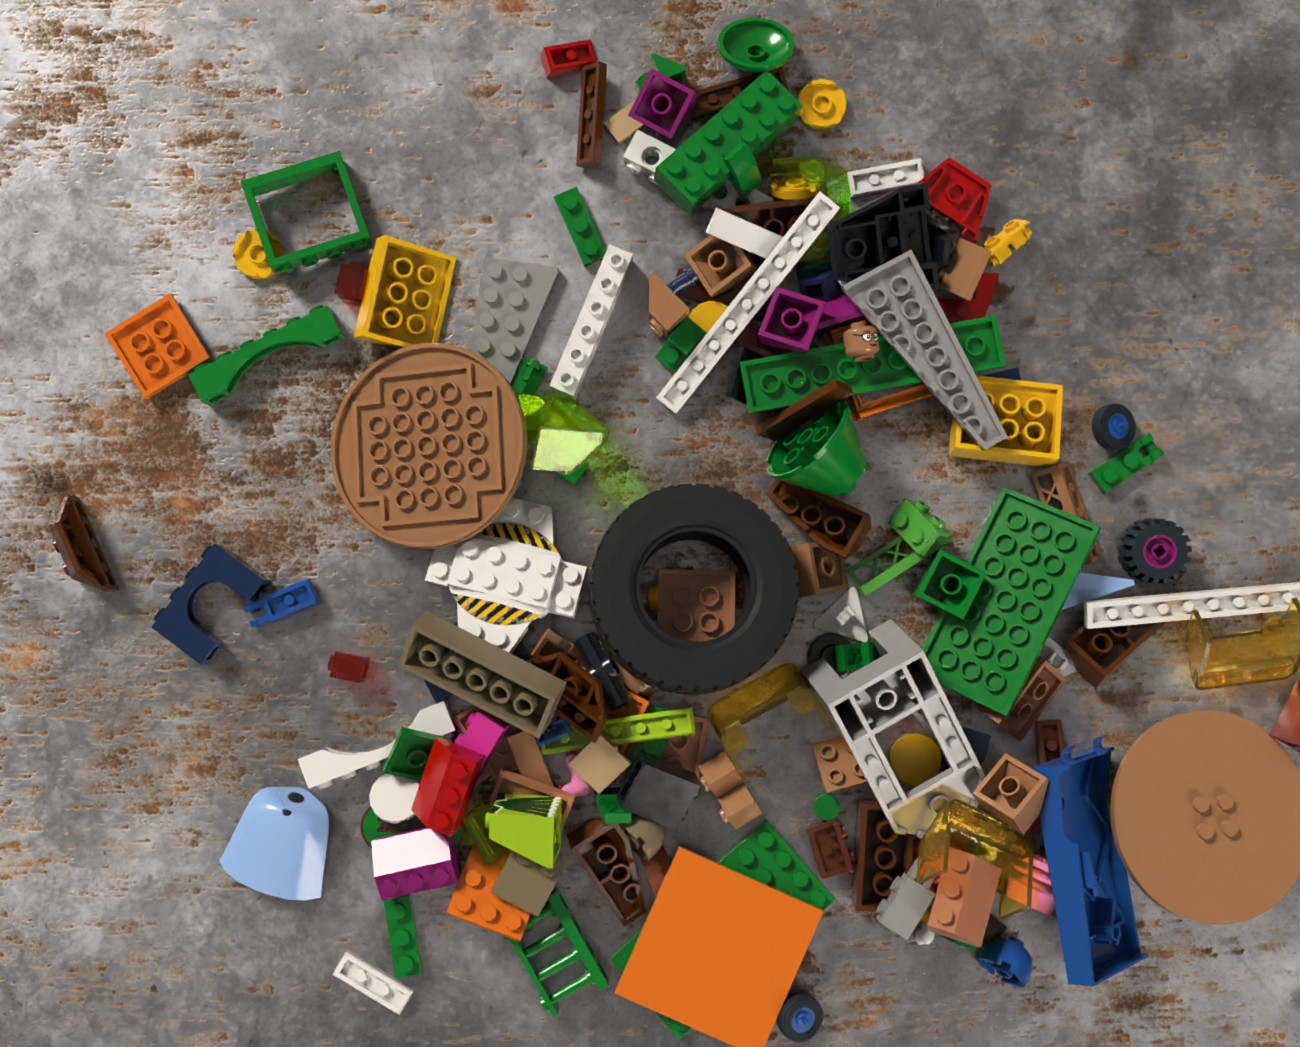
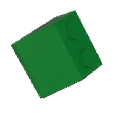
[912,549,987,620]

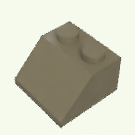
[490,850,565,917]

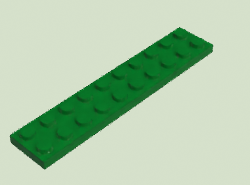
[739,315,1006,414]

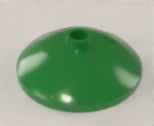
[718,18,794,73]

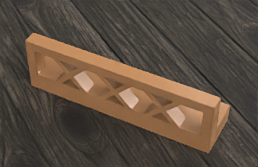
[1031,461,1103,565]

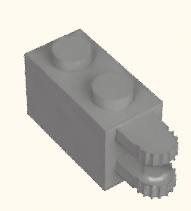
[876,857,939,941]

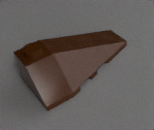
[721,196,826,252]
[766,479,871,560]
[1064,622,1166,689]
[567,819,646,926]

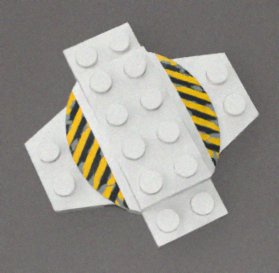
[425,498,589,654]

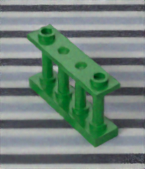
[503,888,609,1017]

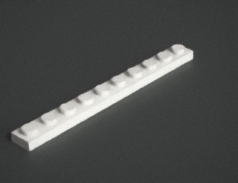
[656,191,840,413]
[1083,582,1300,629]

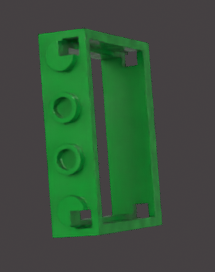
[240,151,371,274]

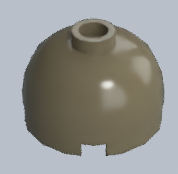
[619,813,664,861]

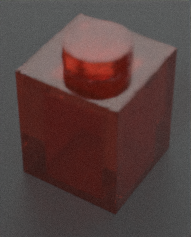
[334,261,368,302]
[328,651,371,683]

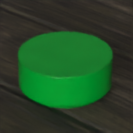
[813,793,840,821]

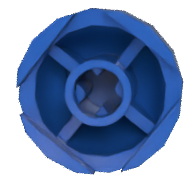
[977,936,1033,988]

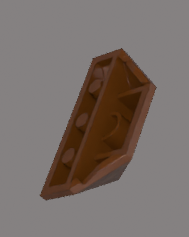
[51,495,120,592]
[526,652,606,743]

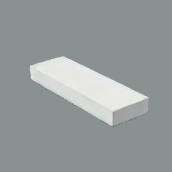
[846,158,925,199]
[706,207,783,258]
[332,950,414,1015]

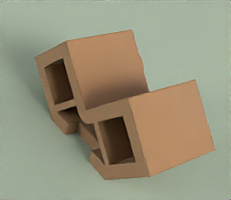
[698,750,762,830]

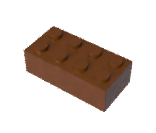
[852,800,914,912]

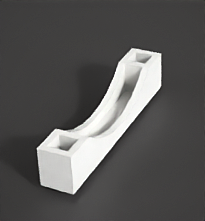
[297,700,458,790]

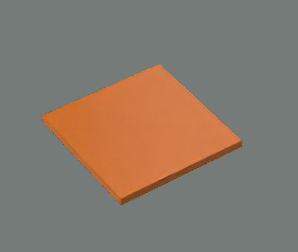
[615,846,824,1047]

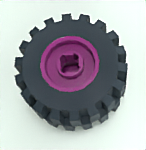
[1117,518,1192,584]

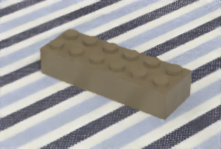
[399,610,567,739]

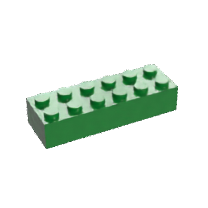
[654,70,803,216]

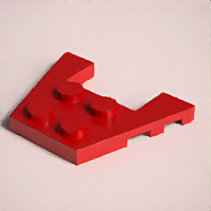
[917,157,992,244]
[937,273,999,324]

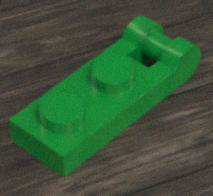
[1089,432,1164,494]

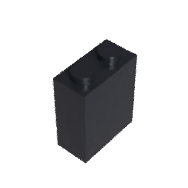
[616,752,701,829]

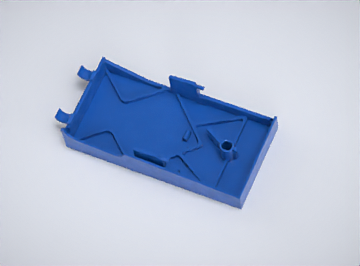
[1031,735,1149,986]

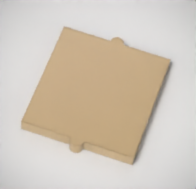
[568,733,631,794]

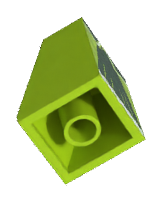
[485,793,562,869]

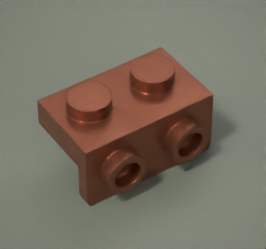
[805,819,856,879]

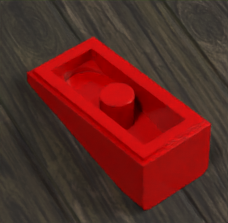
[540,39,598,78]

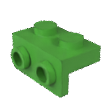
[888,499,951,556]

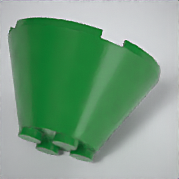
[766,400,869,496]

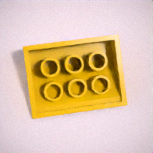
[354,235,456,349]
[949,375,1063,467]

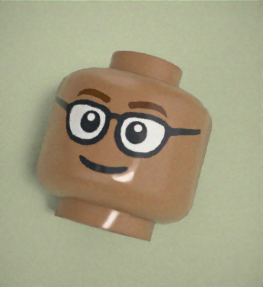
[843,321,880,362]

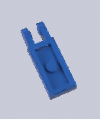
[244,578,320,628]

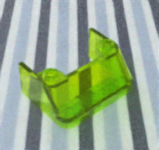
[770,156,850,269]
[516,393,610,475]

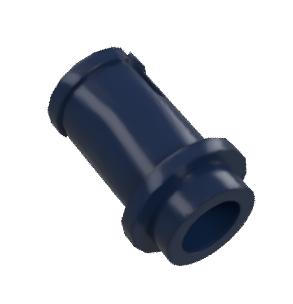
[666,268,699,296]

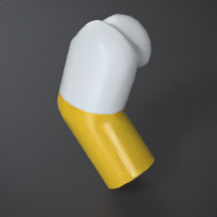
[914,907,935,945]

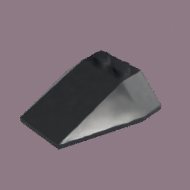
[826,182,940,289]

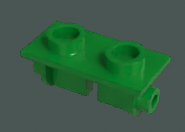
[511,357,548,413]

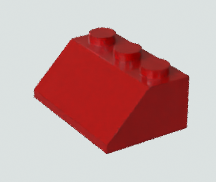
[411,736,485,837]

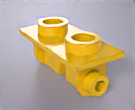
[984,219,1032,267]

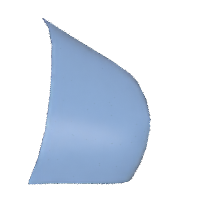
[219,786,329,901]

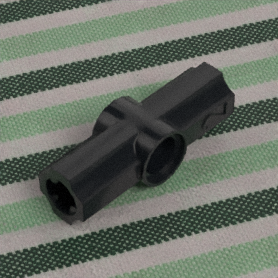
[574,632,632,711]

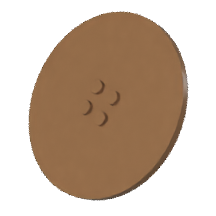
[330,343,528,549]
[1110,710,1300,925]

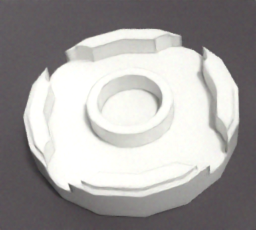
[369,774,419,824]

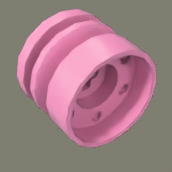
[1005,852,1057,917]

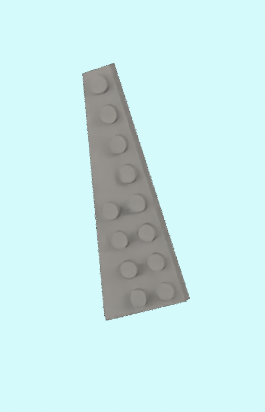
[841,250,1008,450]
[469,257,559,384]

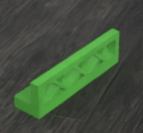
[846,536,953,596]

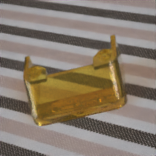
[1185,598,1300,690]
[707,663,835,781]
[916,799,1034,920]

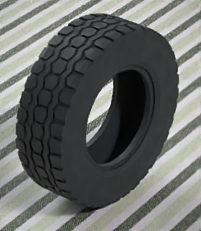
[589,483,799,695]

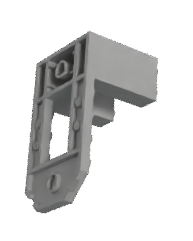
[801,619,986,840]

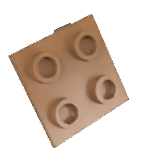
[812,737,867,793]

